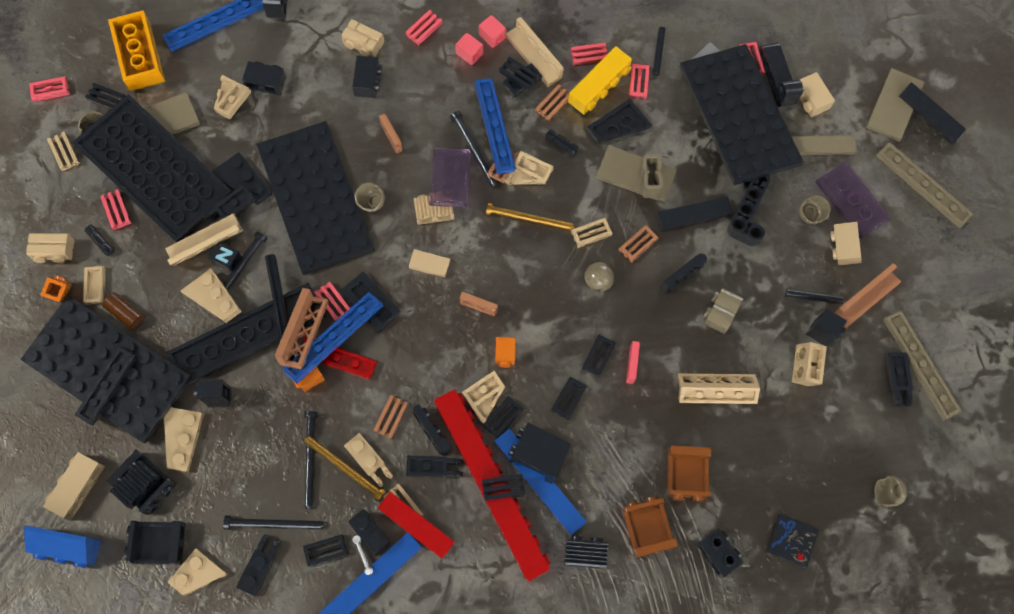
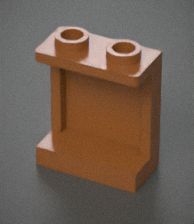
[667,445,711,502]
[622,496,678,558]

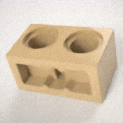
[792,342,827,386]

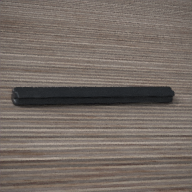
[265,254,295,361]

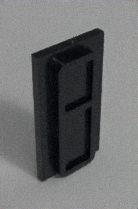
[340,271,401,332]

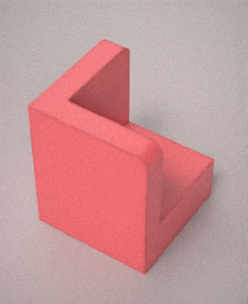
[479,15,506,48]
[455,33,483,65]

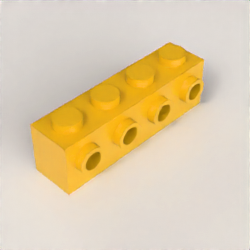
[568,46,632,114]

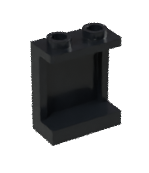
[508,422,571,484]
[106,450,176,515]
[124,521,186,565]

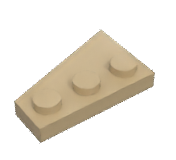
[180,268,242,323]
[164,407,204,473]

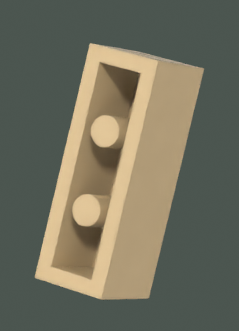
[43,452,105,520]

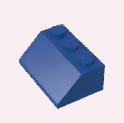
[24,525,101,568]

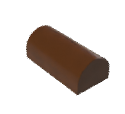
[102,292,146,331]

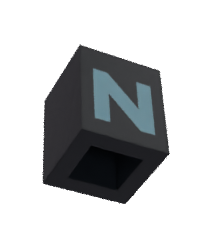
[209,242,242,273]

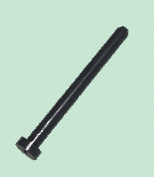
[449,111,497,188]
[223,231,267,290]
[304,411,318,509]
[223,515,324,530]

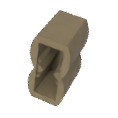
[640,154,663,198]
[703,288,743,334]

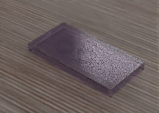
[429,148,471,207]
[815,162,891,239]

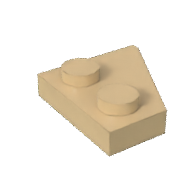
[214,75,251,119]
[505,151,554,185]
[461,371,505,424]
[168,549,227,596]

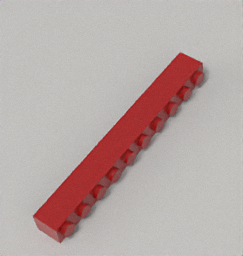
[434,389,551,582]

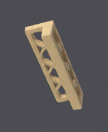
[506,17,564,87]
[165,214,243,266]
[677,373,760,404]

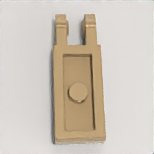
[344,433,393,487]

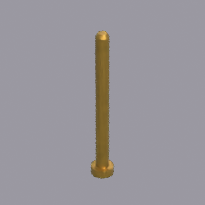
[486,202,575,231]
[304,436,386,502]

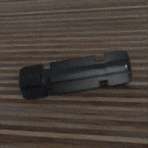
[545,129,579,155]
[84,224,114,256]

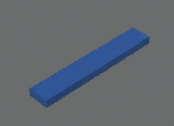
[162,0,264,52]
[474,78,516,174]
[282,292,383,384]
[494,429,586,535]
[319,532,422,614]

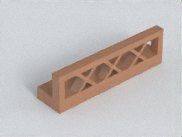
[835,263,901,328]
[274,288,329,369]

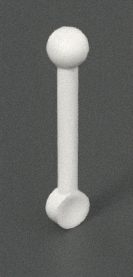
[352,535,373,575]

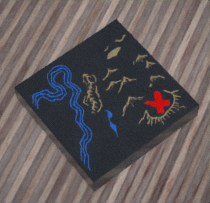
[766,514,819,569]

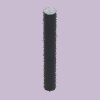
[652,27,666,76]
[785,289,844,304]

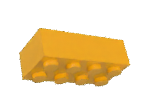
[108,10,165,91]

